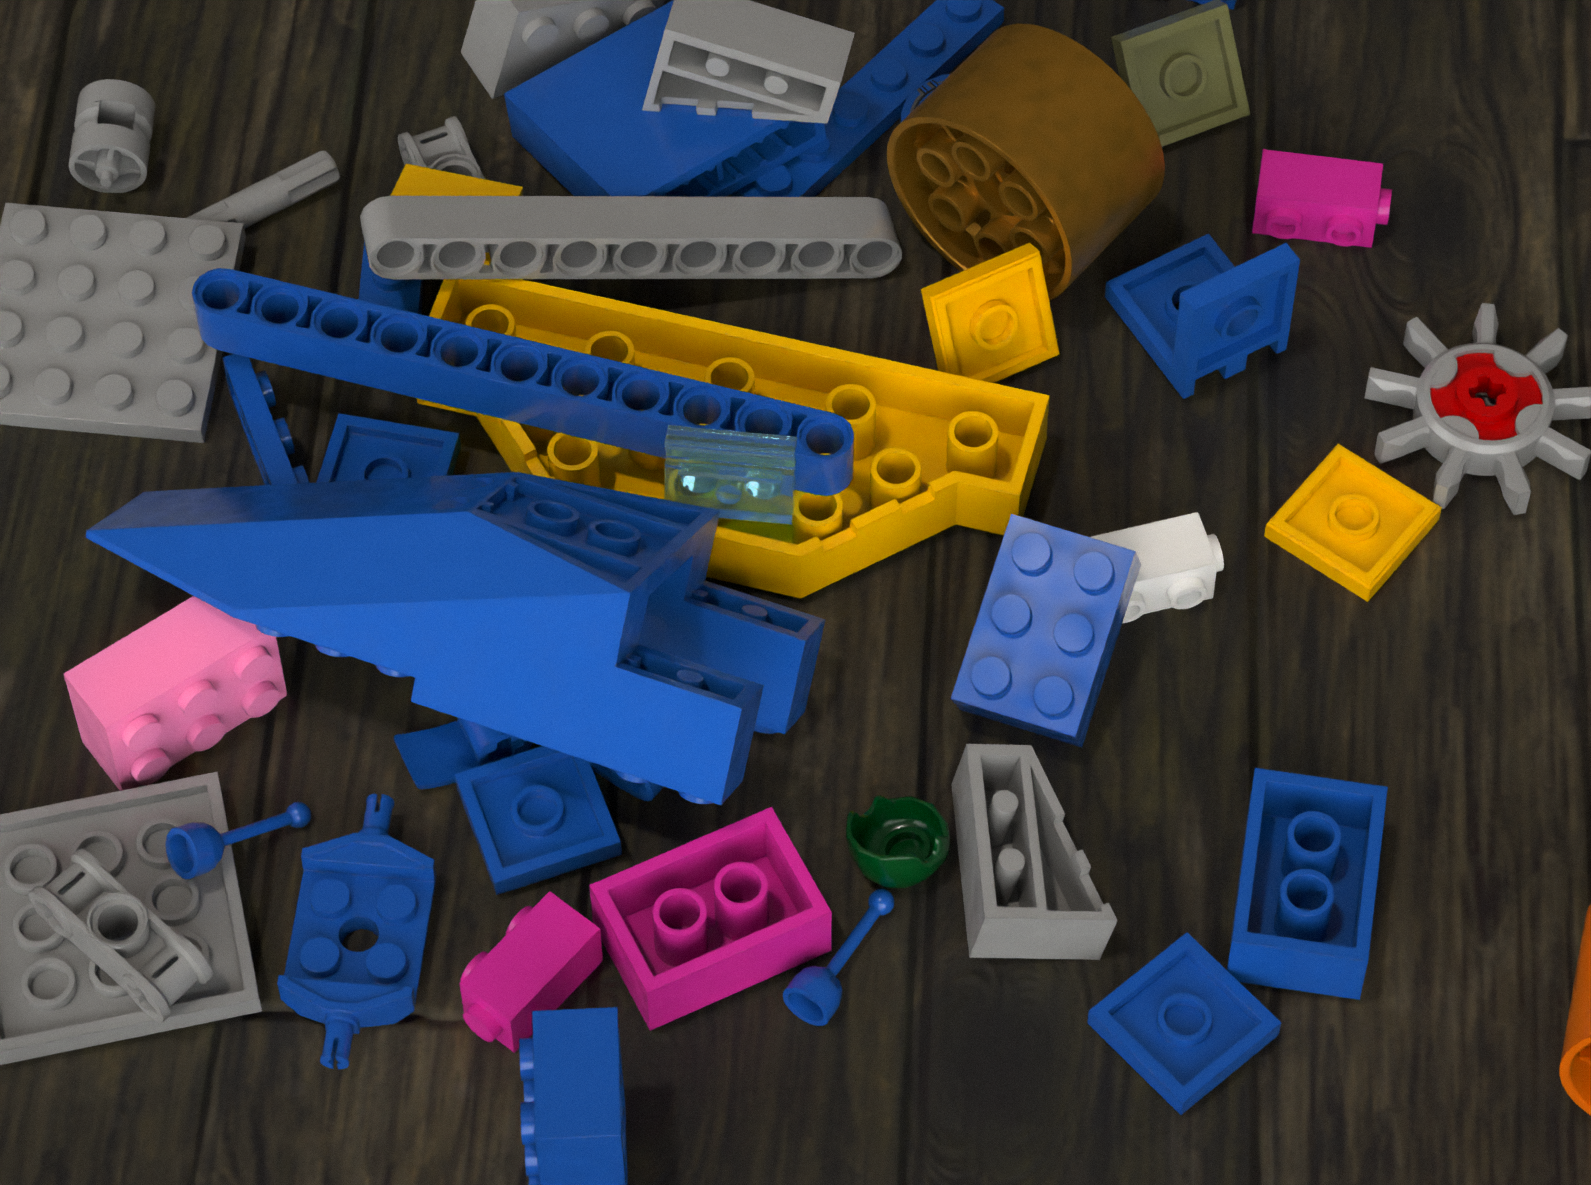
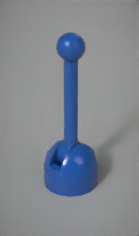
[166,802,311,879]
[783,889,895,1026]

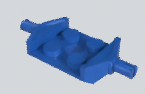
[277,794,437,1069]

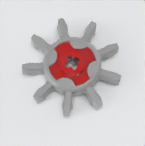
[1364,303,1591,515]

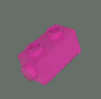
[1252,149,1392,248]
[459,891,603,1053]

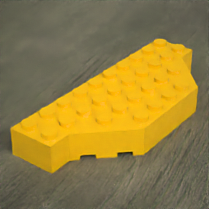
[417,279,1050,599]

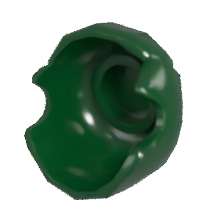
[846,795,950,888]

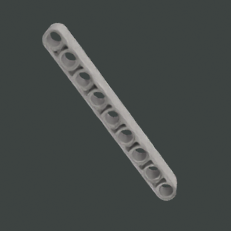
[360,196,902,280]

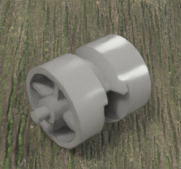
[69,79,156,193]

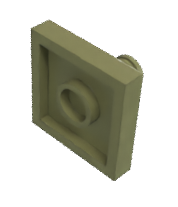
[1111,0,1250,147]

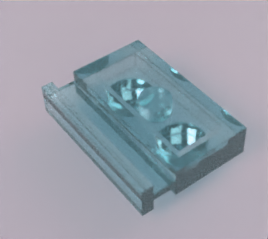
[664,425,797,525]

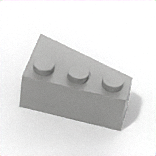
[642,0,855,124]
[951,744,1118,960]

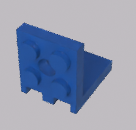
[1105,234,1300,399]

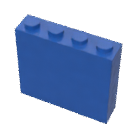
[504,0,826,197]

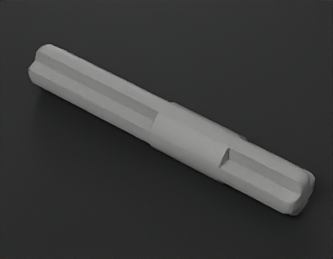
[186,151,340,229]

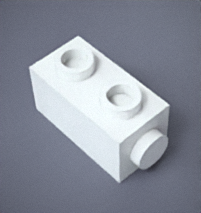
[1091,512,1224,623]

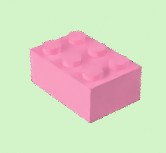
[64,596,287,791]

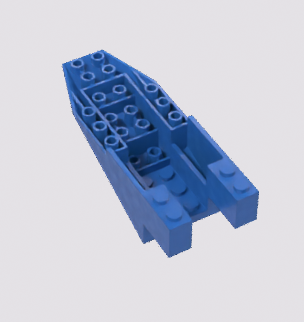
[85,472,826,805]

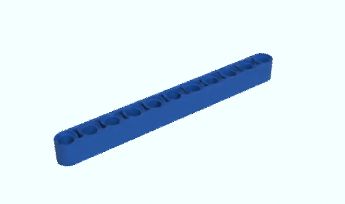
[192,268,854,496]

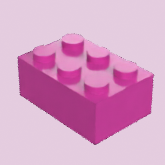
[589,807,832,1031]

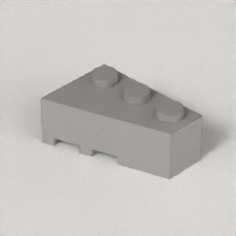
[461,0,665,99]

